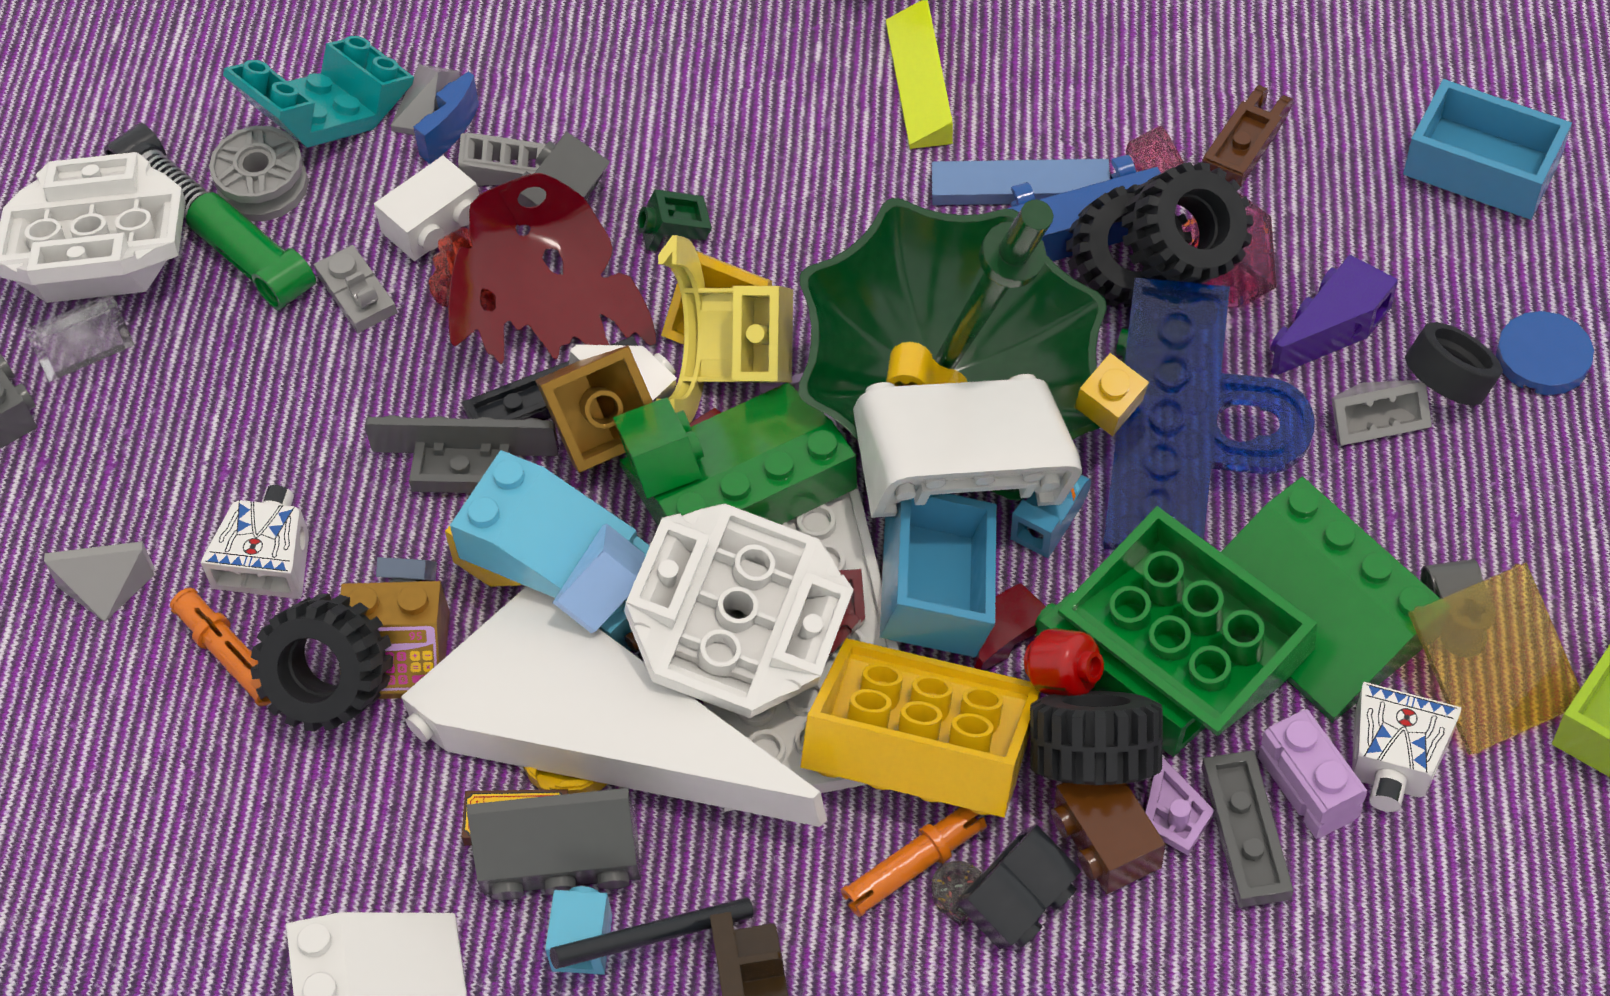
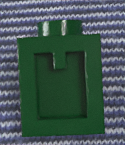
[637,189,712,251]

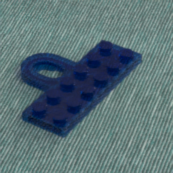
[1104,278,1315,550]

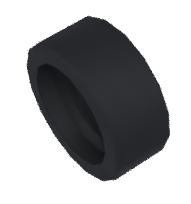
[1405,322,1503,406]

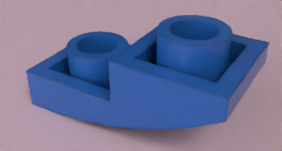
[413,71,479,164]

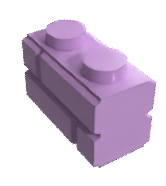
[1258,709,1367,839]

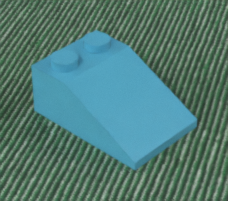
[450,450,637,598]

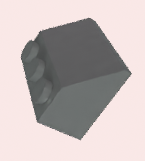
[467,788,641,900]

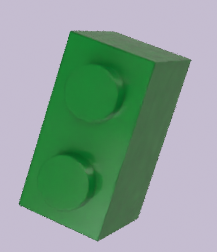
[613,397,704,499]

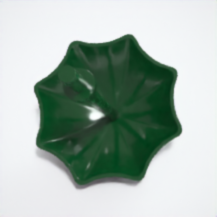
[798,198,1106,501]

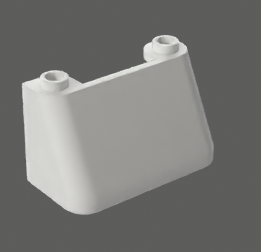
[853,374,1082,518]

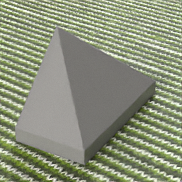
[391,64,460,135]
[1331,380,1432,446]
[44,541,154,622]

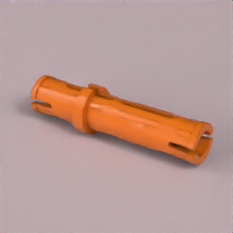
[170,587,271,707]
[840,807,987,917]

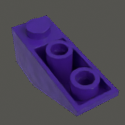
[1270,254,1398,375]

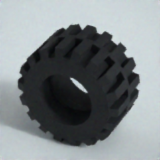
[1121,162,1253,289]
[1066,184,1192,307]
[251,594,393,732]
[1030,691,1163,785]

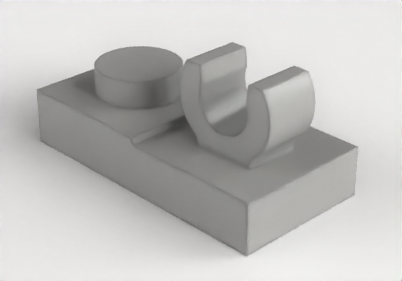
[313,245,397,333]

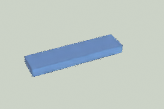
[932,159,1110,205]

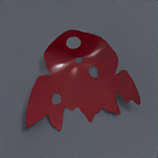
[448,173,656,364]

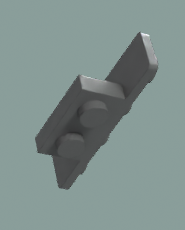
[365,415,559,493]

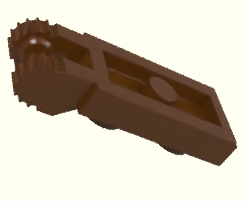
[1202,85,1293,186]

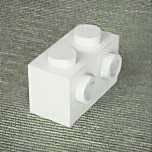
[374,155,479,261]

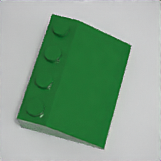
[619,382,857,526]
[1221,476,1449,723]
[1058,506,1317,736]

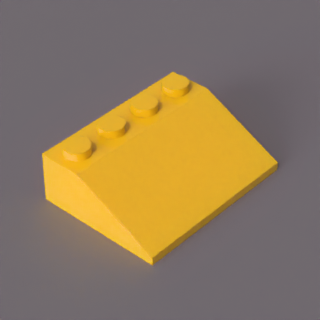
[800,638,1041,818]

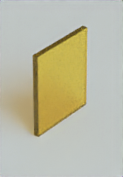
[1408,563,1580,754]

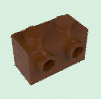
[1051,782,1166,895]

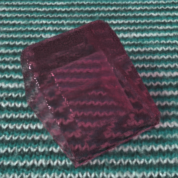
[1126,126,1184,173]

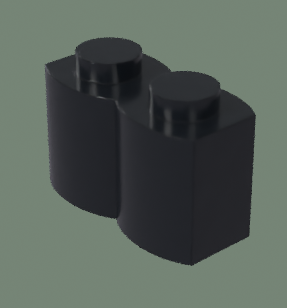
[955,824,1081,949]

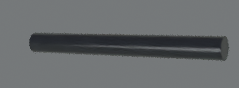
[550,897,754,969]

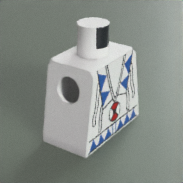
[201,485,309,599]
[1352,682,1462,812]

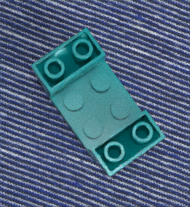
[223,36,414,148]

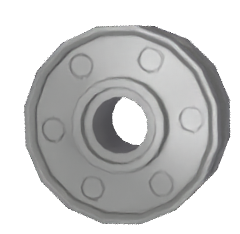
[209,126,309,221]

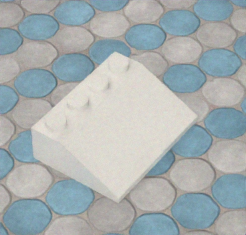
[286,912,468,996]

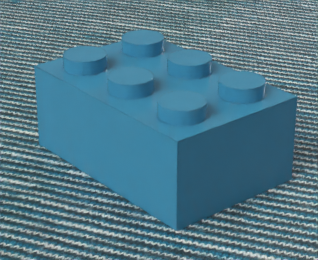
[1403,79,1572,220]
[879,494,997,657]

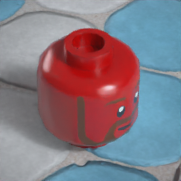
[1024,628,1104,696]

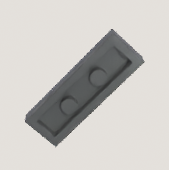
[1201,750,1294,908]

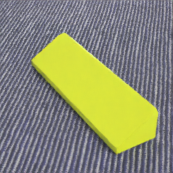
[886,0,953,149]

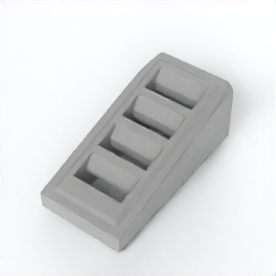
[458,133,546,186]

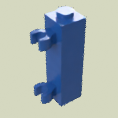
[1006,155,1161,261]

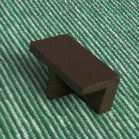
[710,912,788,996]

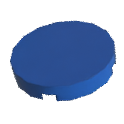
[1496,311,1594,395]

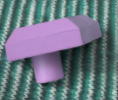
[1146,758,1215,855]

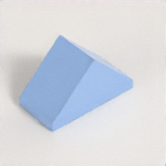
[552,523,645,633]

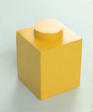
[1075,353,1149,437]

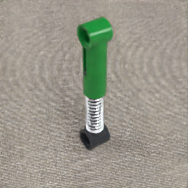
[104,122,316,311]

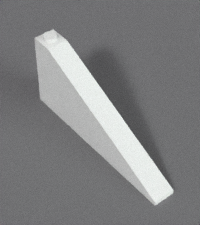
[401,586,827,827]

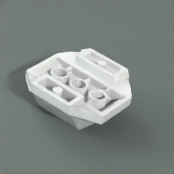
[0,152,186,303]
[624,504,854,719]

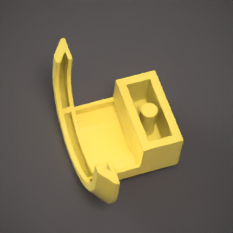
[656,235,793,423]

